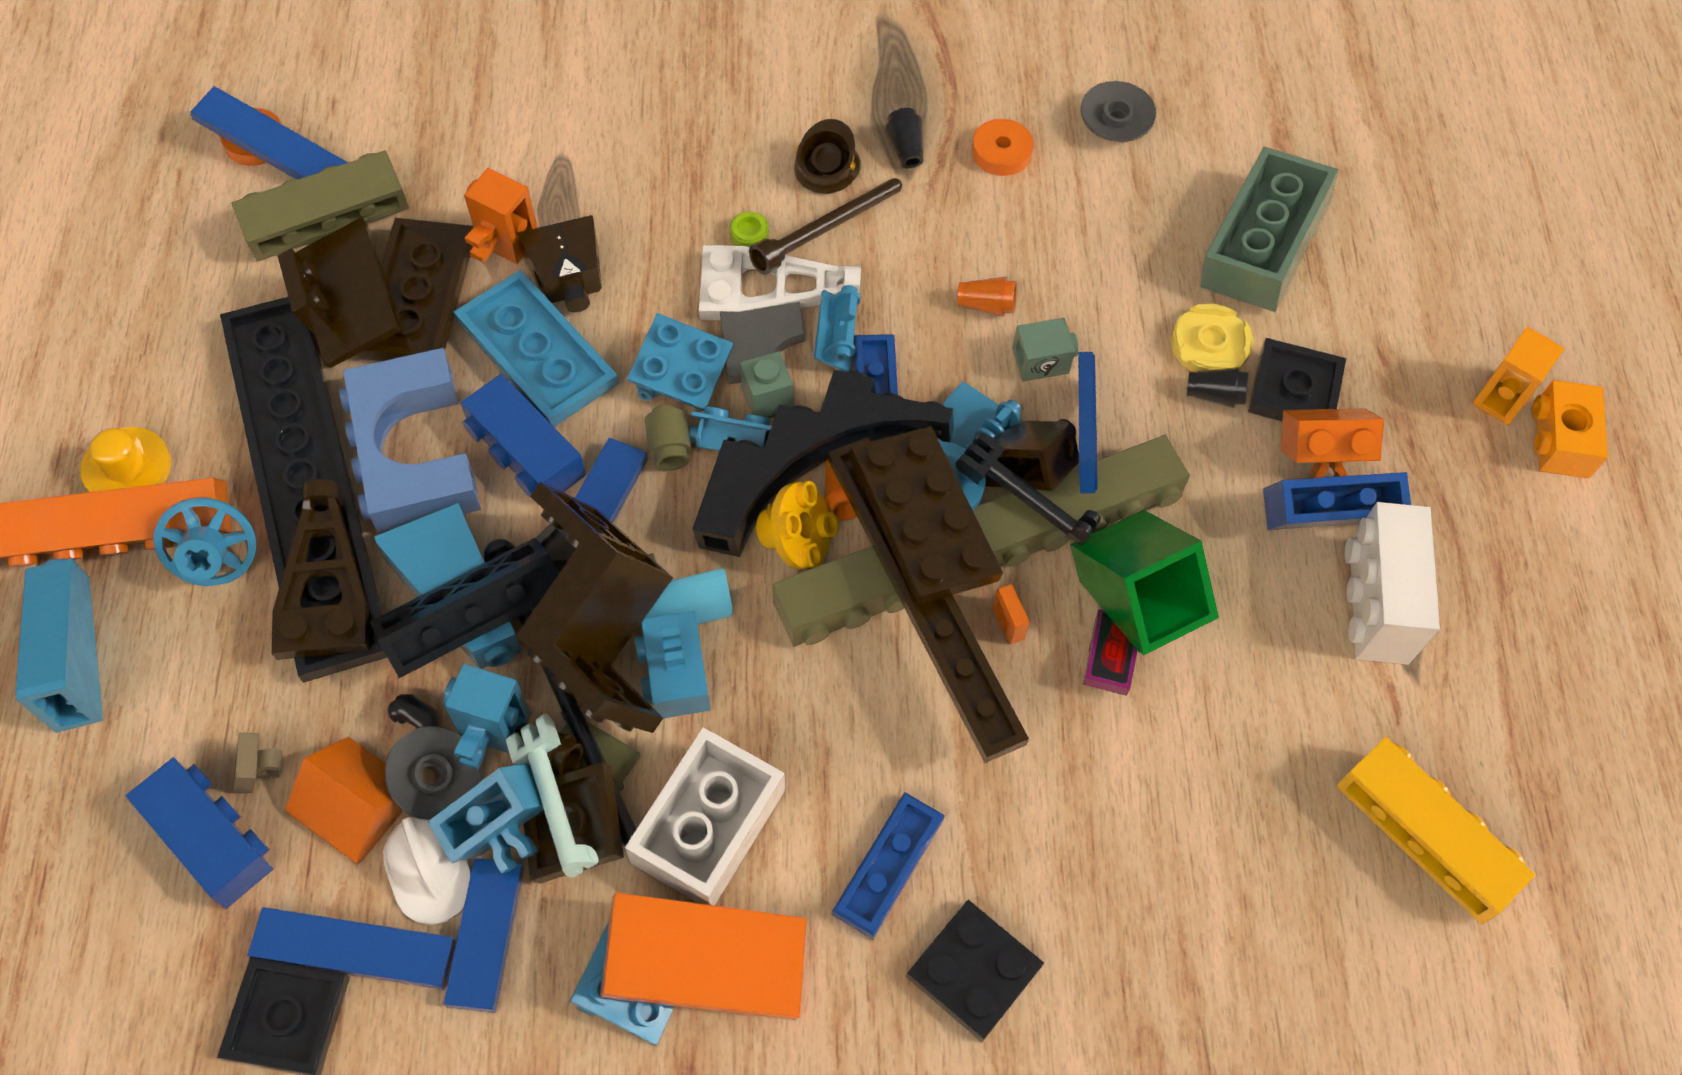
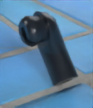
[388,694,440,729]

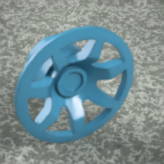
[154,497,257,586]

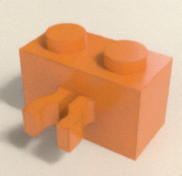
[464,167,538,264]
[1280,408,1384,479]

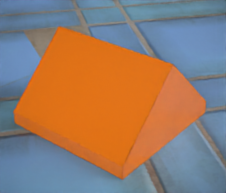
[285,737,403,865]

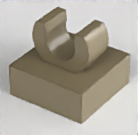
[233,732,282,793]

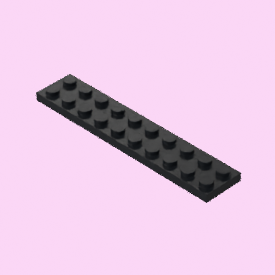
[220,297,387,683]

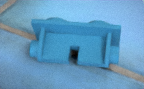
[814,285,861,372]
[689,406,772,451]

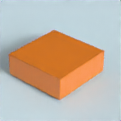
[992,584,1030,645]

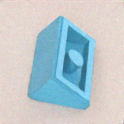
[644,568,733,625]

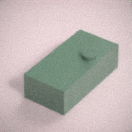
[1200,146,1339,312]

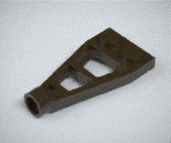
[271,479,369,660]

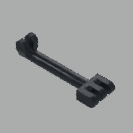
[955,433,1101,545]

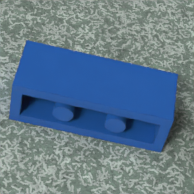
[460,374,586,497]
[1263,472,1411,530]
[125,757,273,909]

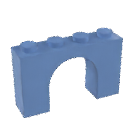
[339,348,481,534]

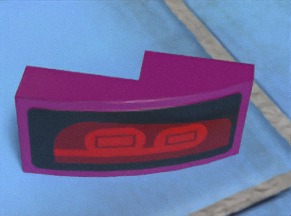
[1082,609,1137,696]

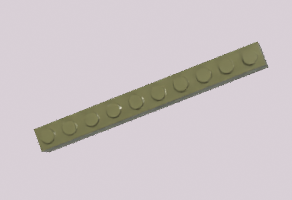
[772,434,1190,647]

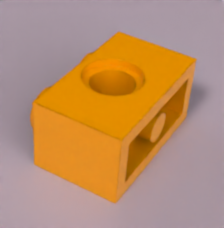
[1472,326,1565,425]
[1532,380,1608,479]

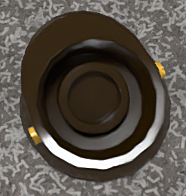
[794,119,861,194]

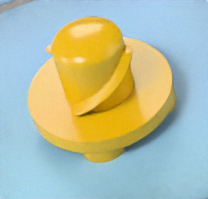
[80,427,172,492]
[756,481,838,570]

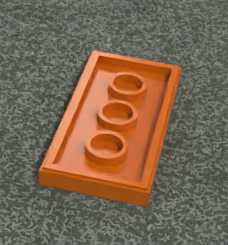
[600,893,807,1020]

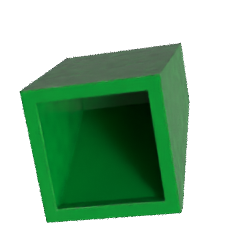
[1070,509,1219,655]

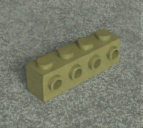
[231,150,409,262]

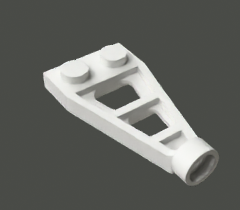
[699,245,861,320]

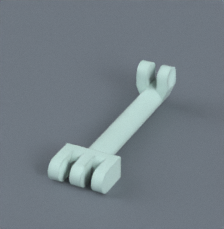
[506,714,599,878]

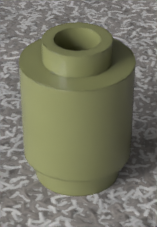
[644,405,692,471]

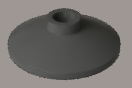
[1081,81,1156,142]
[384,726,480,820]

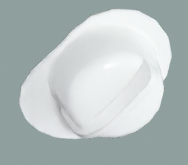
[383,817,471,925]

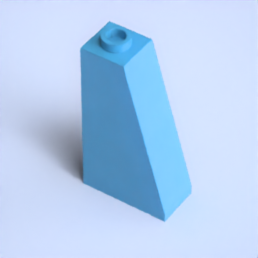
[374,503,522,669]
[16,558,103,733]

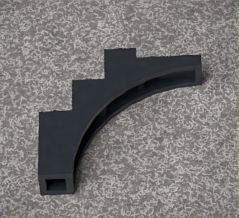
[692,370,954,557]

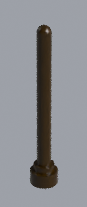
[749,178,902,275]

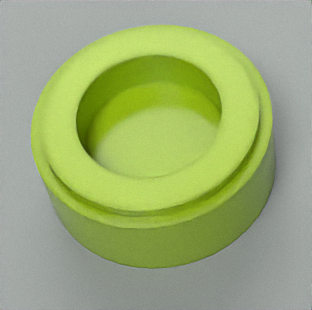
[730,212,769,247]

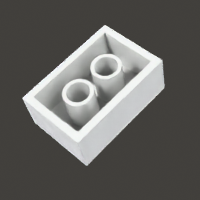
[1345,502,1440,665]
[625,727,785,906]

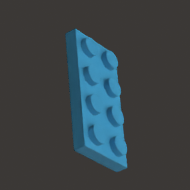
[454,270,619,427]

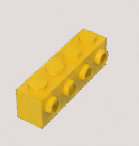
[1336,736,1536,925]

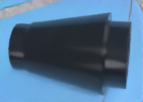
[886,108,924,168]
[1187,367,1248,408]

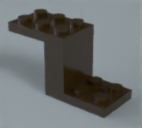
[517,482,673,733]

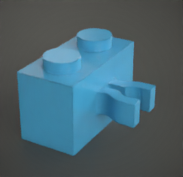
[635,611,711,718]
[443,664,531,770]
[428,763,544,874]

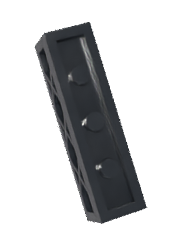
[370,538,559,678]

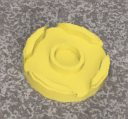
[1170,303,1254,372]

